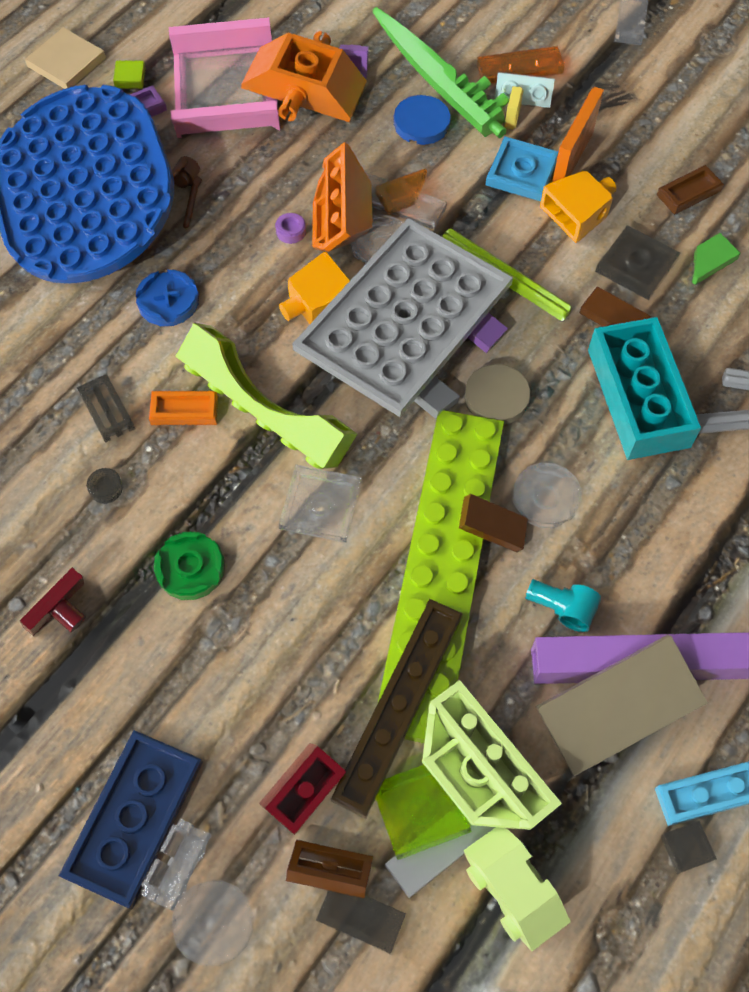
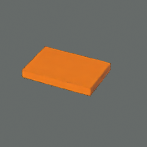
[552,86,604,182]

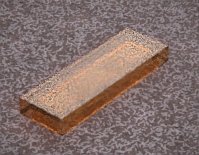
[476,46,565,83]

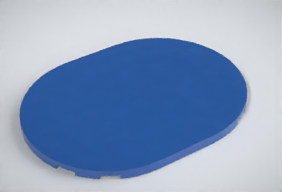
[0,85,174,284]

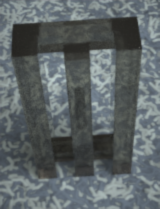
[77,374,135,443]

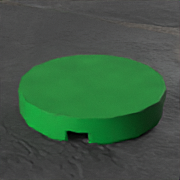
[154,532,225,600]

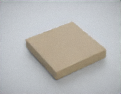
[25,27,106,89]

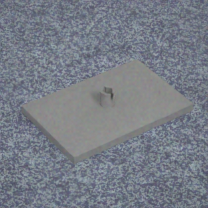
[292,218,513,417]

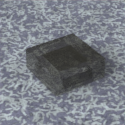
[661,821,717,874]

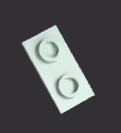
[494,72,555,108]

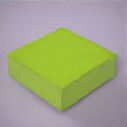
[113,61,145,89]

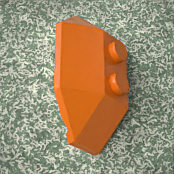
[312,142,373,252]

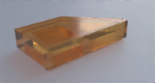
[375,169,427,215]

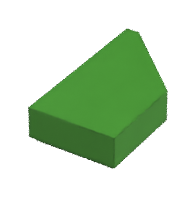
[692,233,740,285]

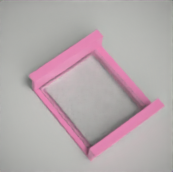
[169,18,280,138]

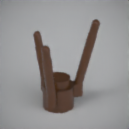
[172,156,202,228]

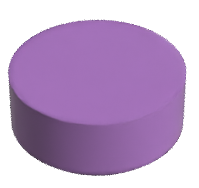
[275,213,306,244]

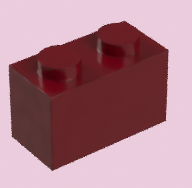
[259,743,346,835]

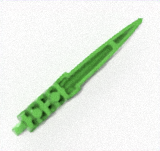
[373,7,509,138]

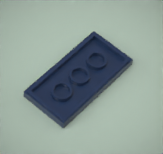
[58,730,203,910]

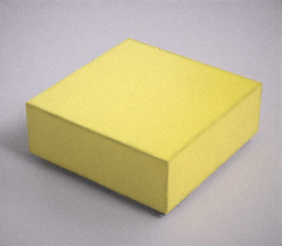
[504,86,524,130]

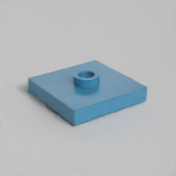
[485,136,559,202]

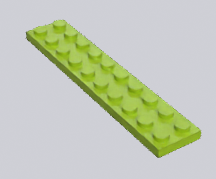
[378,410,504,743]

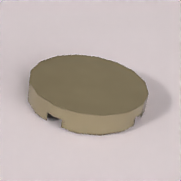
[464,364,531,425]

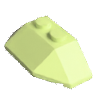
[422,680,562,830]

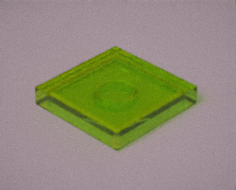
[376,764,472,860]

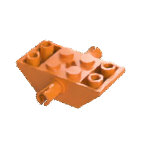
[241,31,367,122]

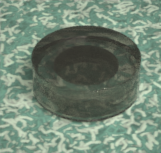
[86,468,123,504]

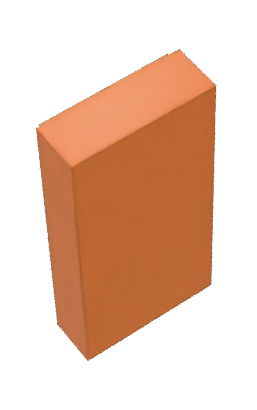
[149,391,218,425]

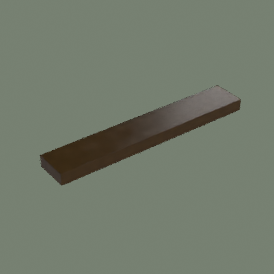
[331,599,463,819]

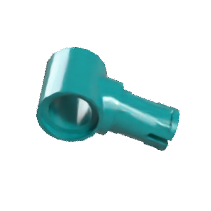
[525,579,601,632]

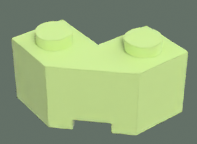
[463,827,571,951]

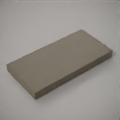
[536,635,708,776]

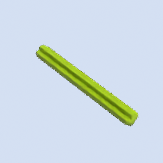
[442,229,572,321]

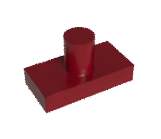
[20,567,86,636]

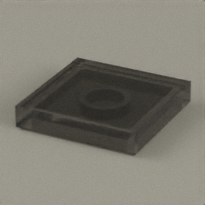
[595,225,680,300]

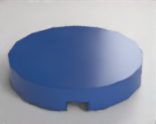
[393,95,451,145]
[136,270,199,326]

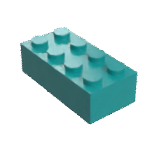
[588,317,701,460]

